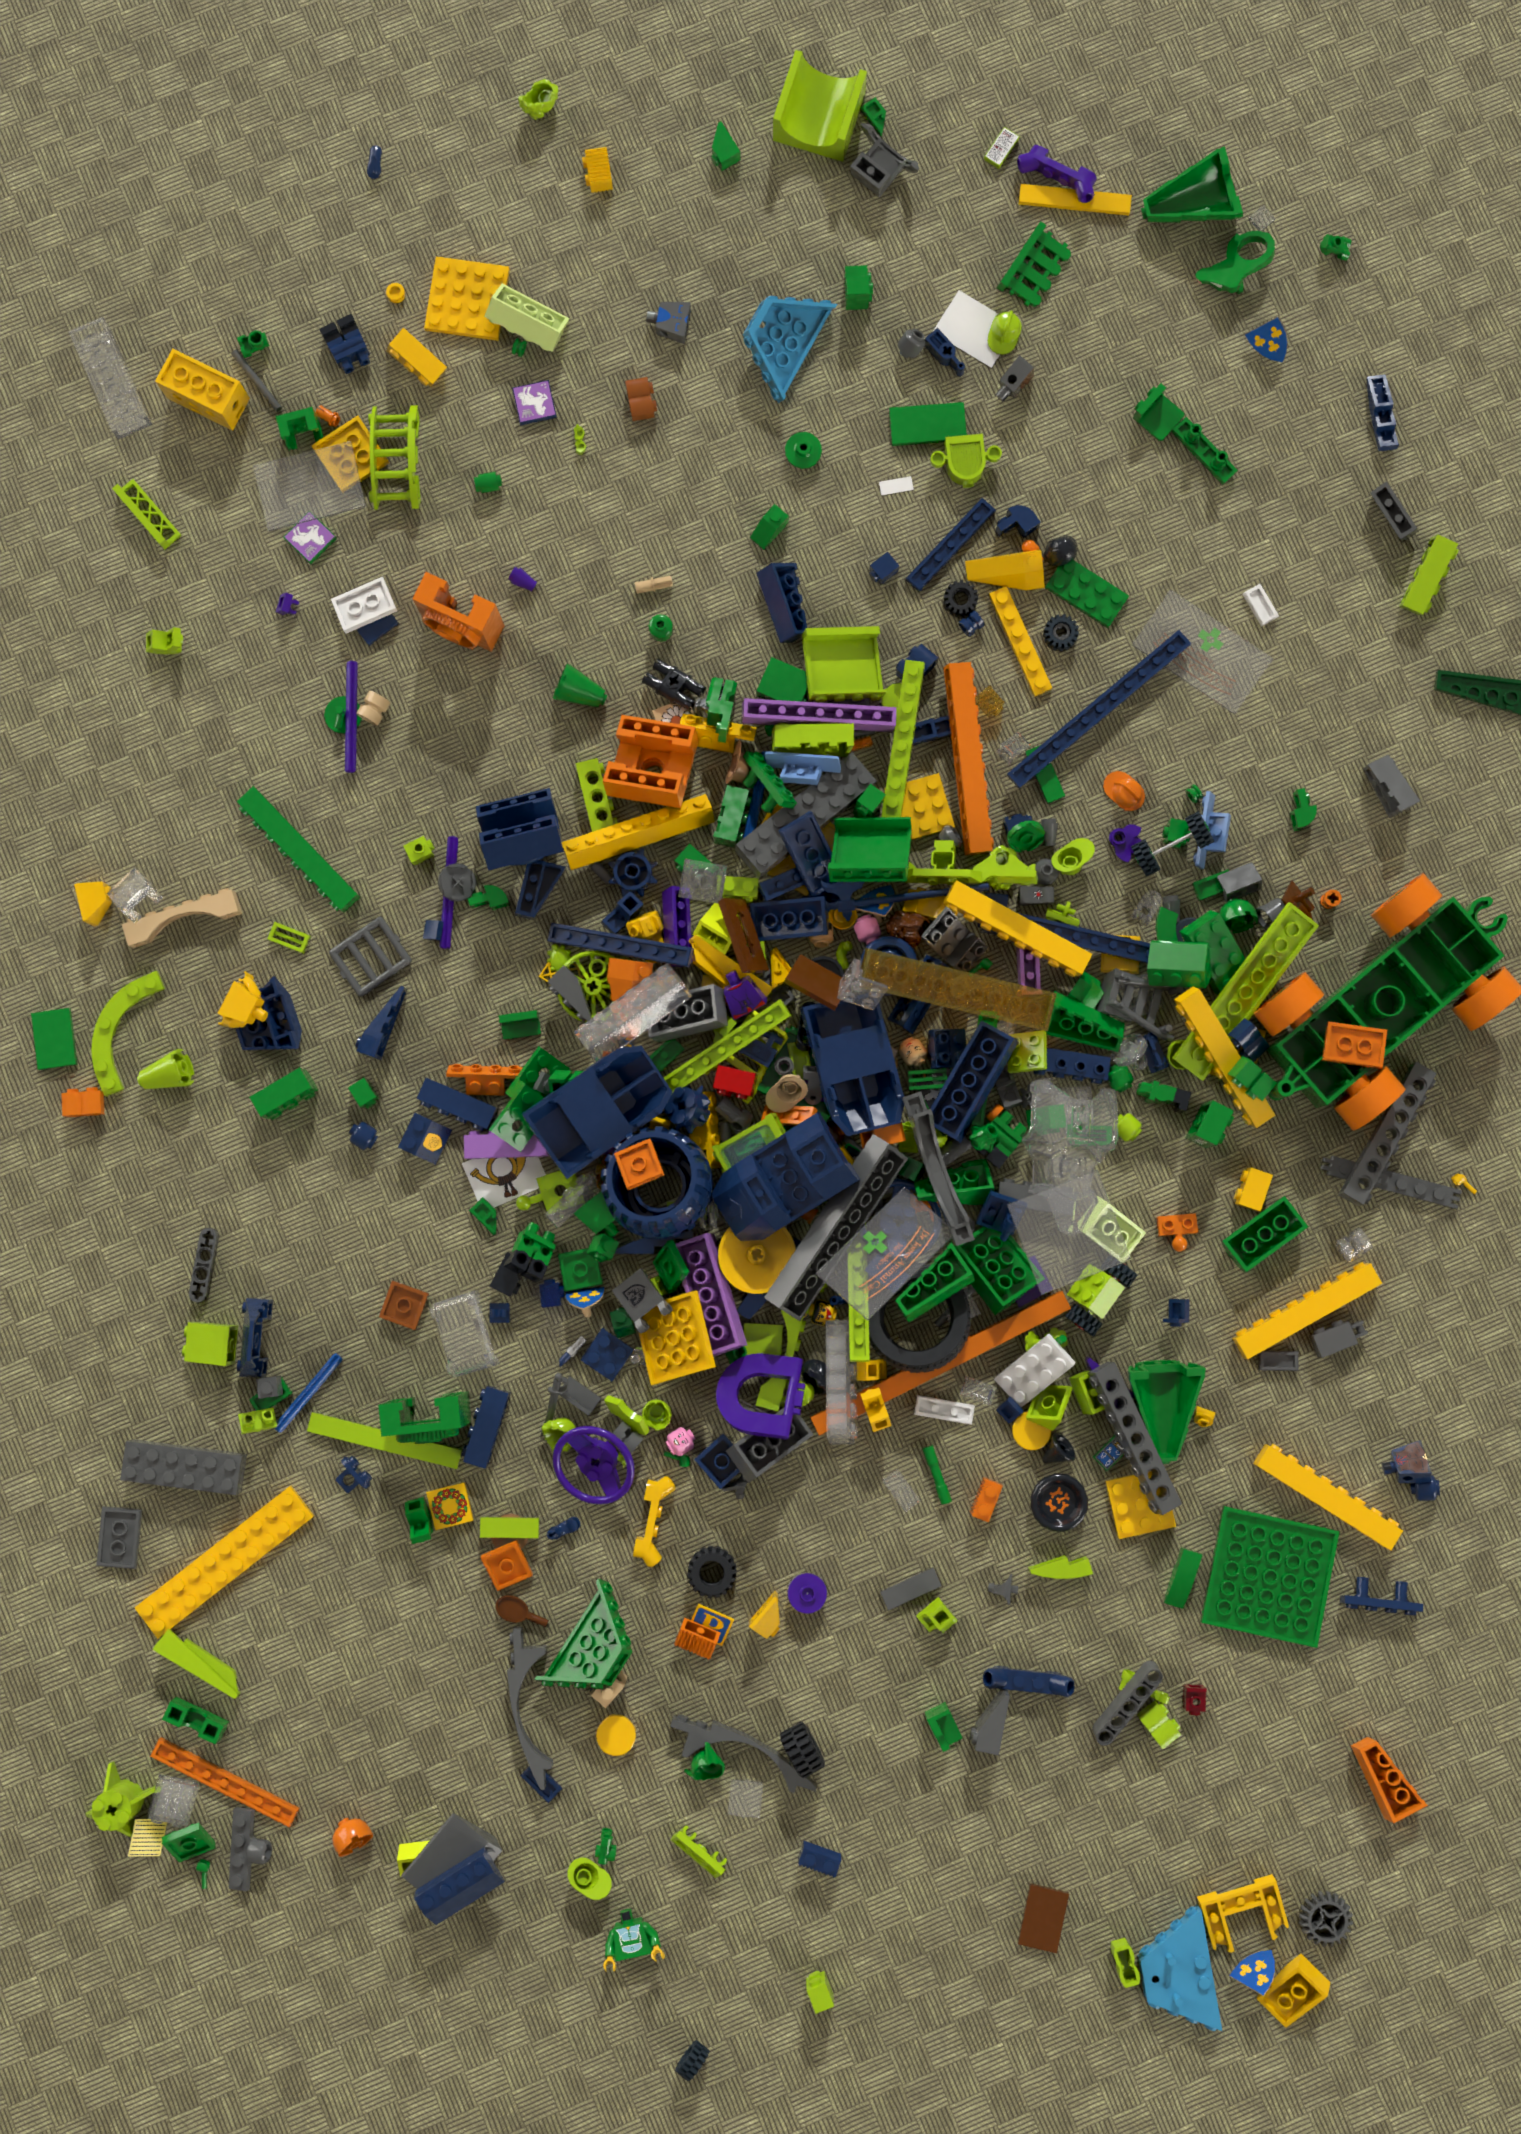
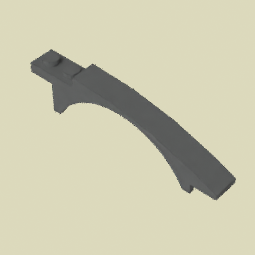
[902,1092,975,1246]
[507,1627,553,1790]
[670,1714,817,1793]

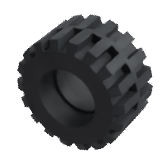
[687,1546,737,1598]
[780,1722,825,1779]

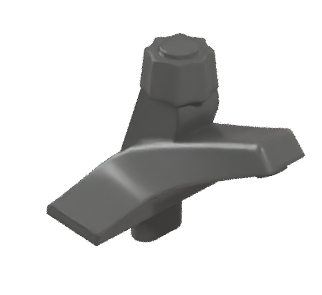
[722,1474,748,1499]
[988,1574,1018,1605]

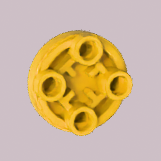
[1012,1411,1051,1450]
[596,1714,636,1756]

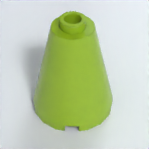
[137,1049,194,1089]

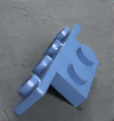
[765,751,841,785]
[1194,791,1231,869]

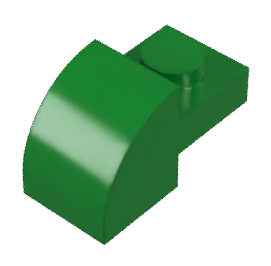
[1290,788,1317,831]
[468,885,511,910]

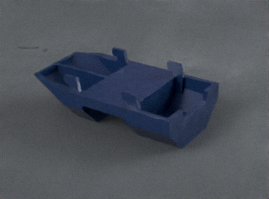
[800,990,904,1136]
[522,1045,673,1179]
[712,1112,861,1241]

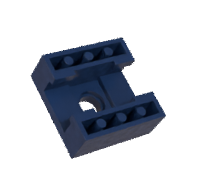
[476,788,564,871]

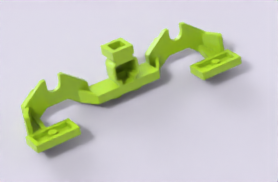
[904,840,1038,886]

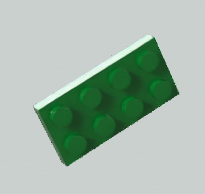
[1045,560,1129,628]

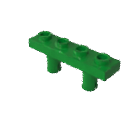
[1171,417,1238,485]
[743,751,797,813]

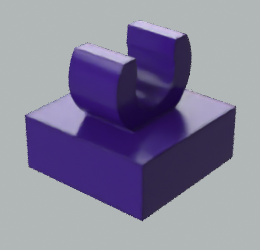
[276,592,299,615]

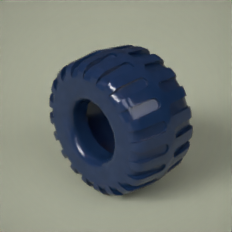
[601,1126,714,1240]

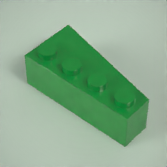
[895,1242,975,1323]

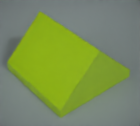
[1026,1385,1073,1431]

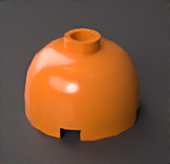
[332,1818,373,1857]

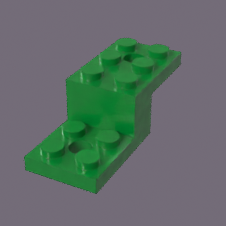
[489,1046,570,1152]

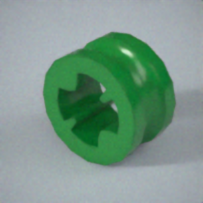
[512,338,527,357]
[1185,784,1204,804]

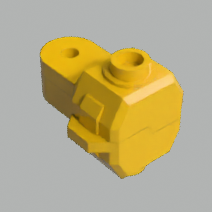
[626,911,664,963]

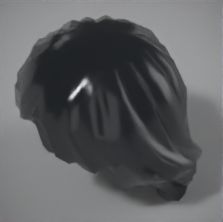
[1044,535,1078,566]
[801,1359,830,1395]

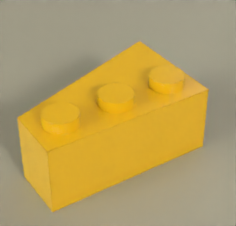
[386,327,447,387]

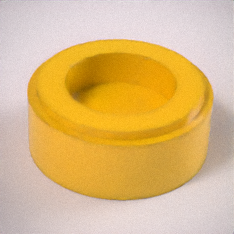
[386,283,405,303]

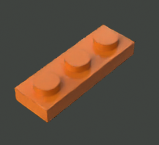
[761,1105,818,1127]

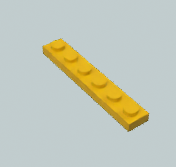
[989,586,1052,697]

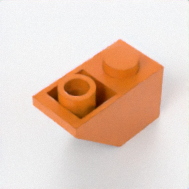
[860,1122,906,1148]

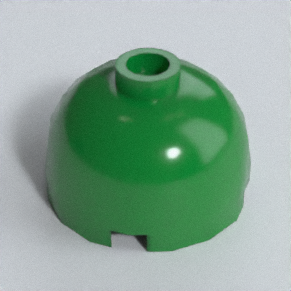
[1219,898,1258,933]

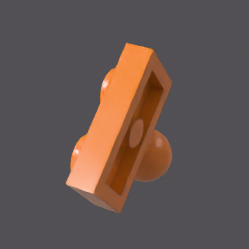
[1157,1213,1198,1252]

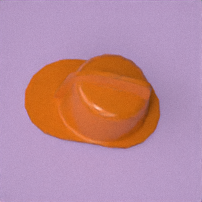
[1103,771,1145,811]

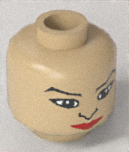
[899,1037,927,1067]

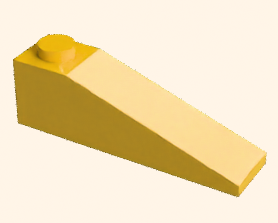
[965,549,1045,591]

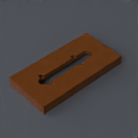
[718,898,769,973]

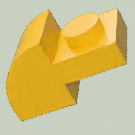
[856,1359,887,1381]

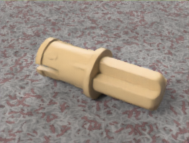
[635,576,673,594]

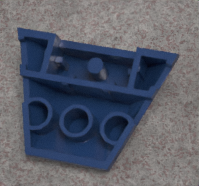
[235,976,302,1050]

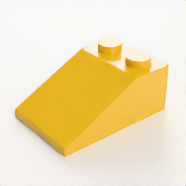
[1257,1954,1331,2028]

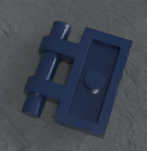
[739,1031,784,1068]

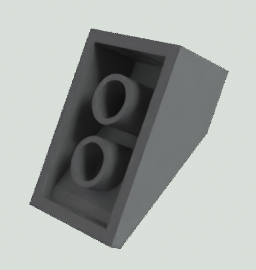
[969,1689,1010,1755]

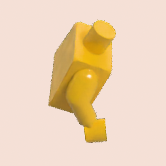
[218,971,268,1028]

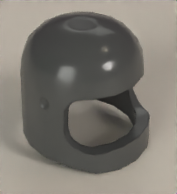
[1255,898,1285,930]

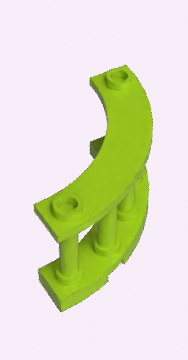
[368,405,421,510]

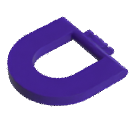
[716,1353,806,1439]

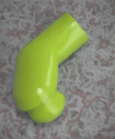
[836,941,852,969]

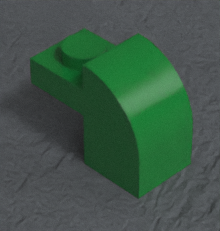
[405,1497,433,1545]

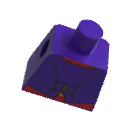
[724,970,767,1020]

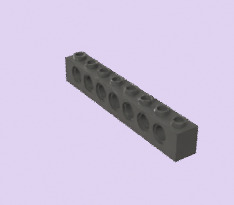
[1338,1062,1437,1207]
[1088,1362,1182,1515]

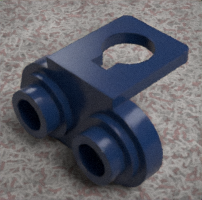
[336,1456,372,1493]

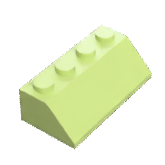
[484,283,570,352]

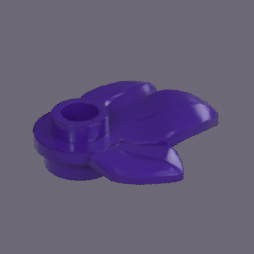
[1109,824,1141,862]

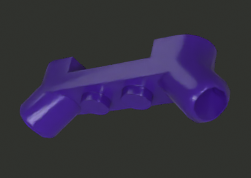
[1017,145,1097,203]

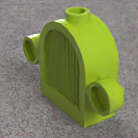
[930,434,1002,488]

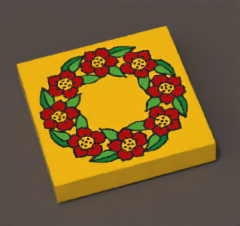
[426,1482,474,1530]

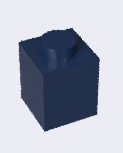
[869,552,899,585]

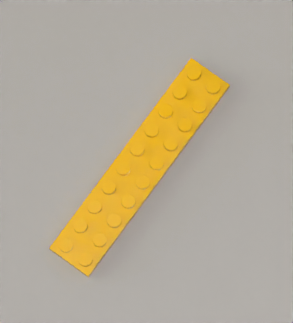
[135,1485,314,1639]

